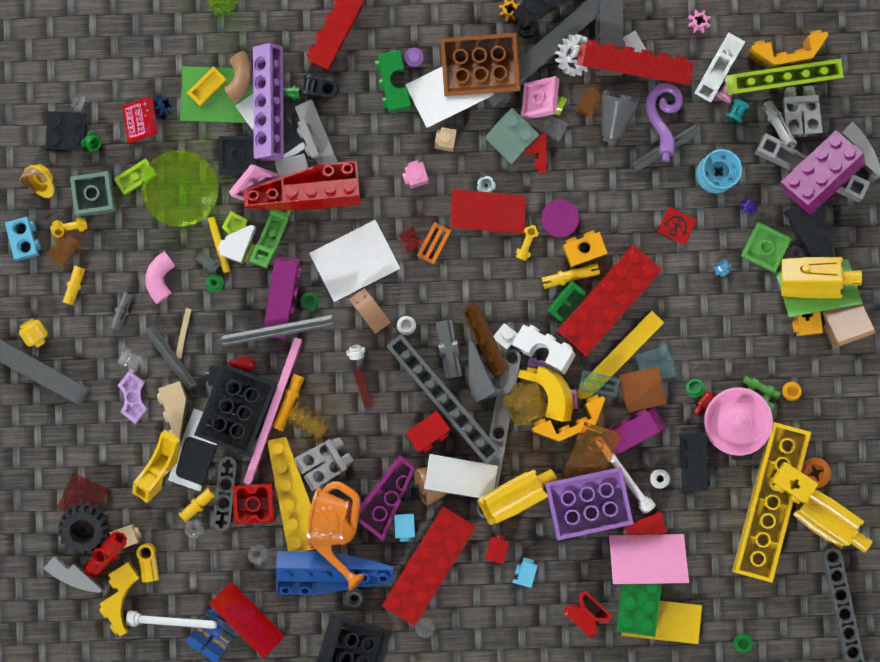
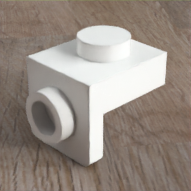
[493,323,518,355]

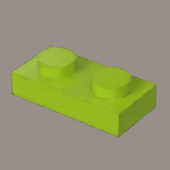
[114,158,157,195]

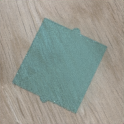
[635,345,677,380]

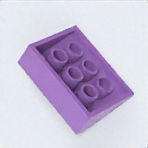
[545,467,633,540]

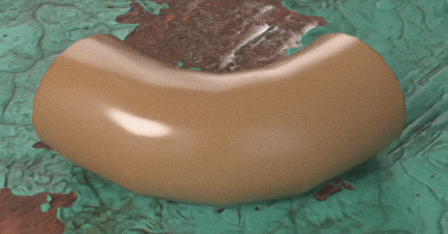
[224,51,253,103]

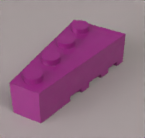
[263,255,302,339]
[358,455,415,541]

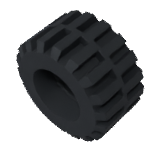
[58,501,110,554]

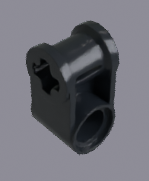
[300,75,338,100]

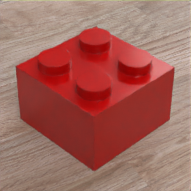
[405,411,450,453]

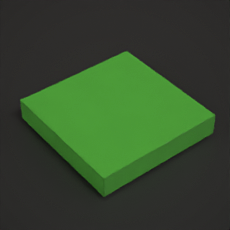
[740,222,792,273]

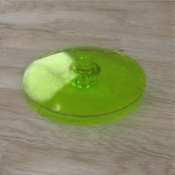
[141,150,218,227]

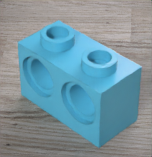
[5,217,41,261]

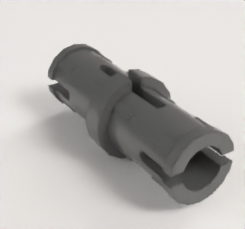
[109,292,134,332]

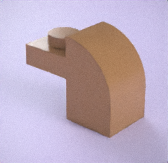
[349,288,391,334]

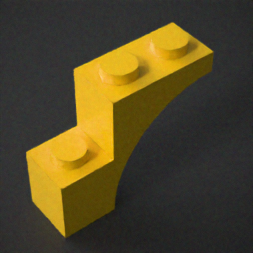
[132,430,180,503]
[99,561,141,636]

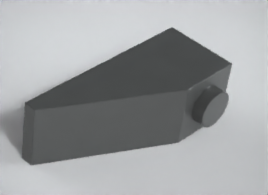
[469,341,503,403]

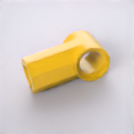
[137,543,159,583]

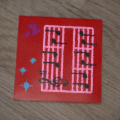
[122,97,158,143]

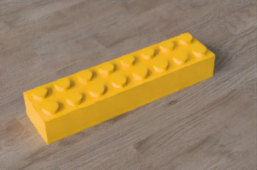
[732,422,811,583]

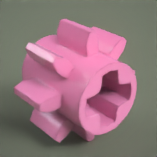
[688,10,711,34]

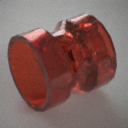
[397,227,423,253]

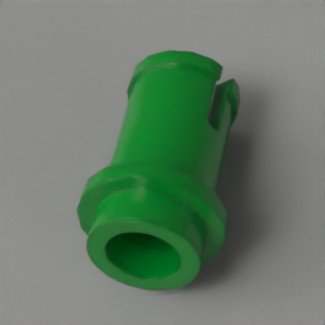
[283,85,301,101]

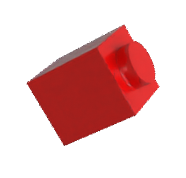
[484,534,509,564]

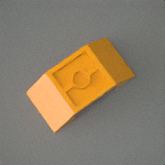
[747,30,828,69]
[531,394,605,442]

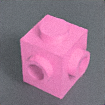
[402,161,429,189]

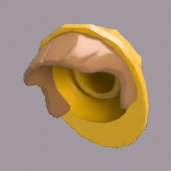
[19,164,55,198]

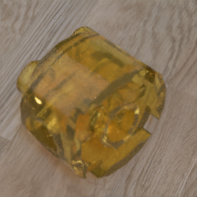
[503,383,548,426]

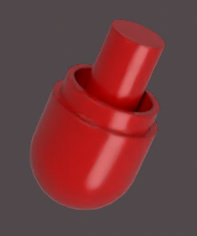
[228,357,255,372]
[693,391,715,416]

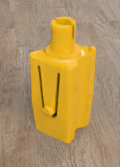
[781,257,862,298]
[477,469,557,525]
[792,489,872,552]

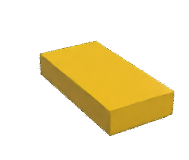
[187,66,228,107]

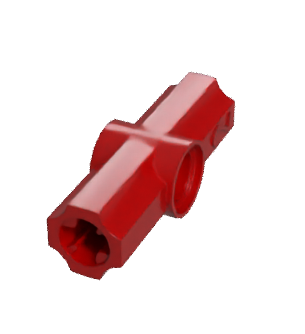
[84,531,127,578]

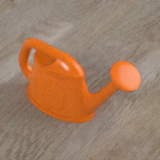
[307,481,364,591]

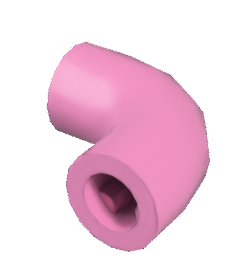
[145,251,175,304]

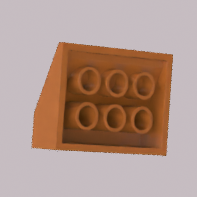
[440,33,521,96]

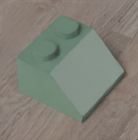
[485,108,539,165]

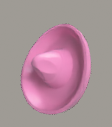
[704,388,773,455]

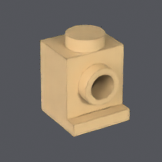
[434,127,456,152]

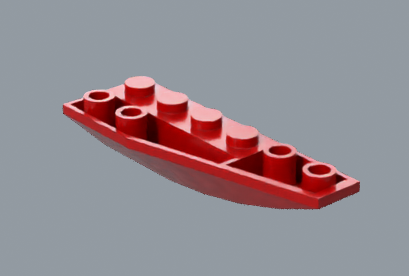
[243,161,361,210]

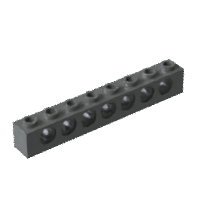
[386,334,502,465]

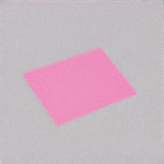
[609,534,689,584]

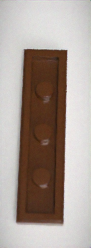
[462,302,509,379]

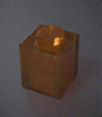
[575,87,602,119]

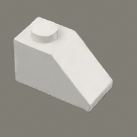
[218,225,256,264]

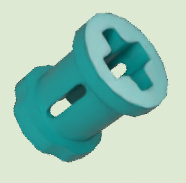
[726,98,749,123]

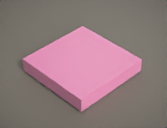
[521,76,559,120]

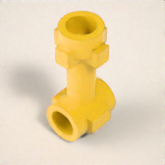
[50,217,88,238]
[516,225,539,261]

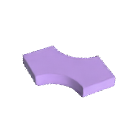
[118,370,148,424]

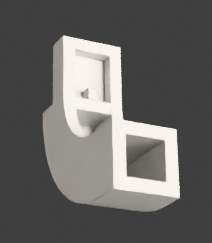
[695,32,745,102]

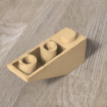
[157,381,188,443]

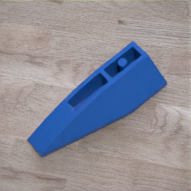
[276,551,393,595]

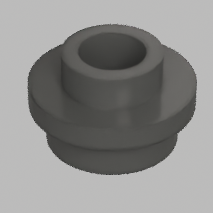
[345,588,364,608]

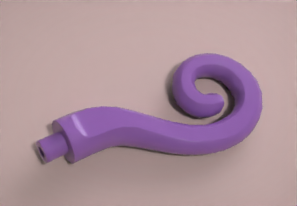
[646,82,684,162]

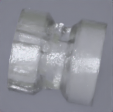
[117,347,144,373]

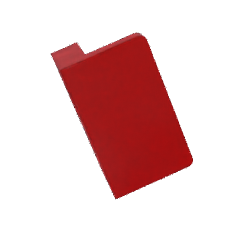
[623,511,667,535]

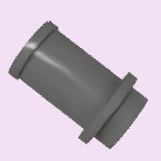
[195,251,221,273]

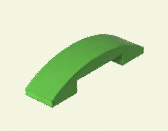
[249,210,292,268]

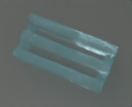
[578,370,620,398]

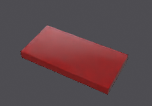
[450,189,526,234]
[208,582,286,659]

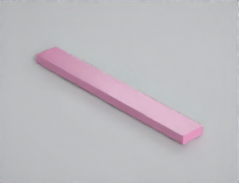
[243,338,303,485]

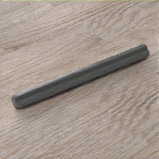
[221,315,334,347]

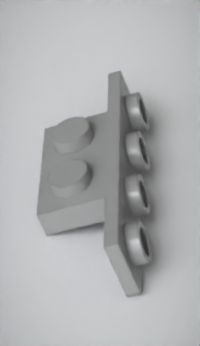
[295,100,338,164]

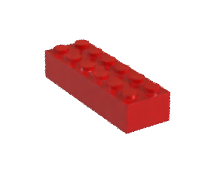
[556,245,662,357]
[382,506,476,626]

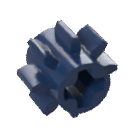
[153,95,173,120]

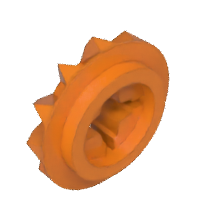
[801,458,831,488]

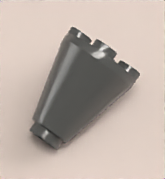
[601,89,640,144]

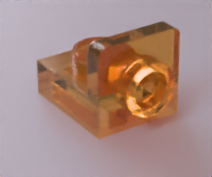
[47,234,81,267]

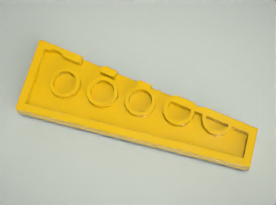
[267,437,315,551]

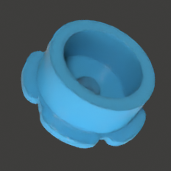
[713,260,732,277]

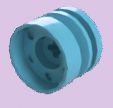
[696,149,742,194]

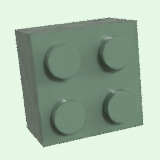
[70,171,116,217]

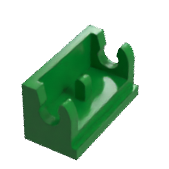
[547,281,587,325]

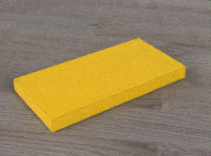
[621,601,702,644]

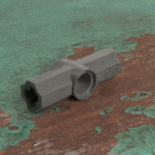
[436,320,462,379]

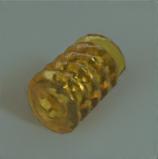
[288,402,331,442]

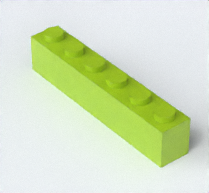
[725,59,844,95]

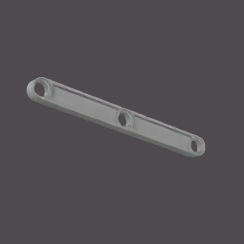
[477,349,521,518]

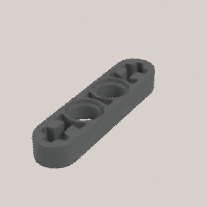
[213,457,237,531]

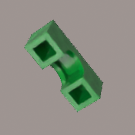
[375,50,411,113]

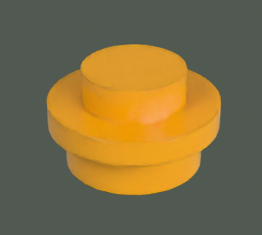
[782,382,802,401]

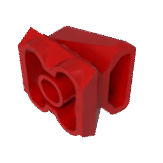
[233,484,275,525]
[562,591,612,638]

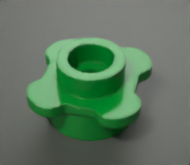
[81,131,102,152]

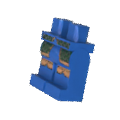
[185,609,237,662]

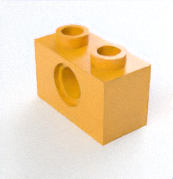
[563,230,607,268]

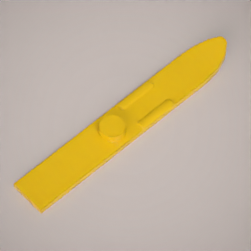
[577,311,664,399]

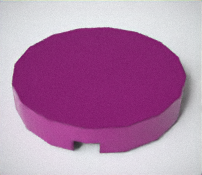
[541,199,579,238]

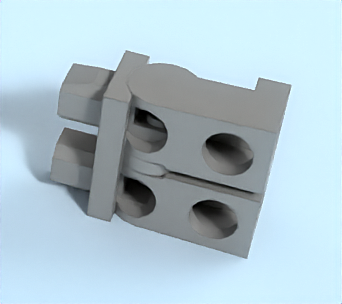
[781,86,823,138]
[294,437,354,491]

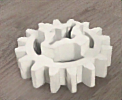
[555,34,588,76]

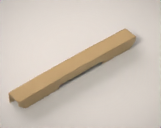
[176,308,192,359]

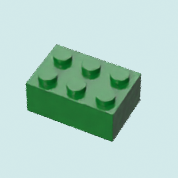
[615,578,662,637]

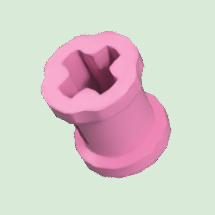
[716,80,733,103]

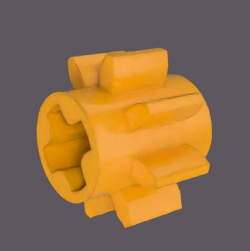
[498,0,520,22]

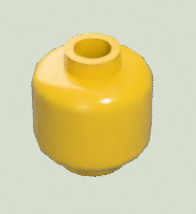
[19,318,48,348]

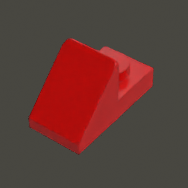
[523,133,547,174]

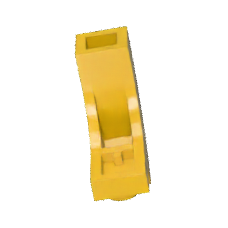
[518,367,573,422]

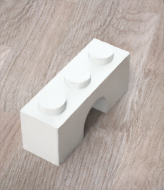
[512,324,576,375]

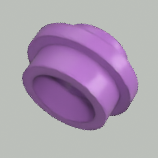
[404,48,423,67]

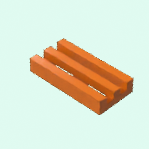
[417,222,451,265]

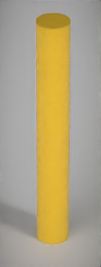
[208,217,231,273]

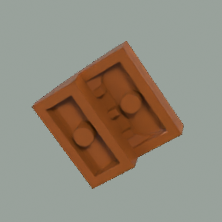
[618,366,667,413]

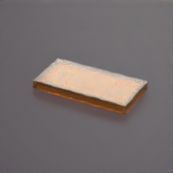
[559,422,621,480]

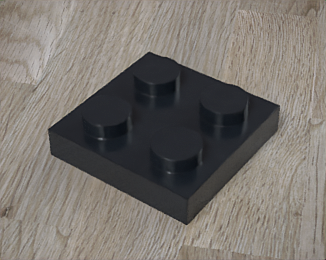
[45,111,87,152]
[219,136,257,175]

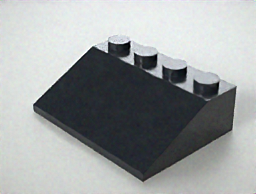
[194,363,277,456]
[317,613,391,662]

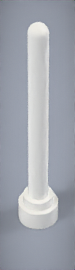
[595,436,656,514]
[126,611,217,629]

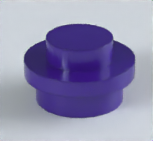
[739,199,758,215]

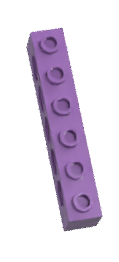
[253,43,284,162]

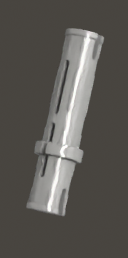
[762,101,797,149]

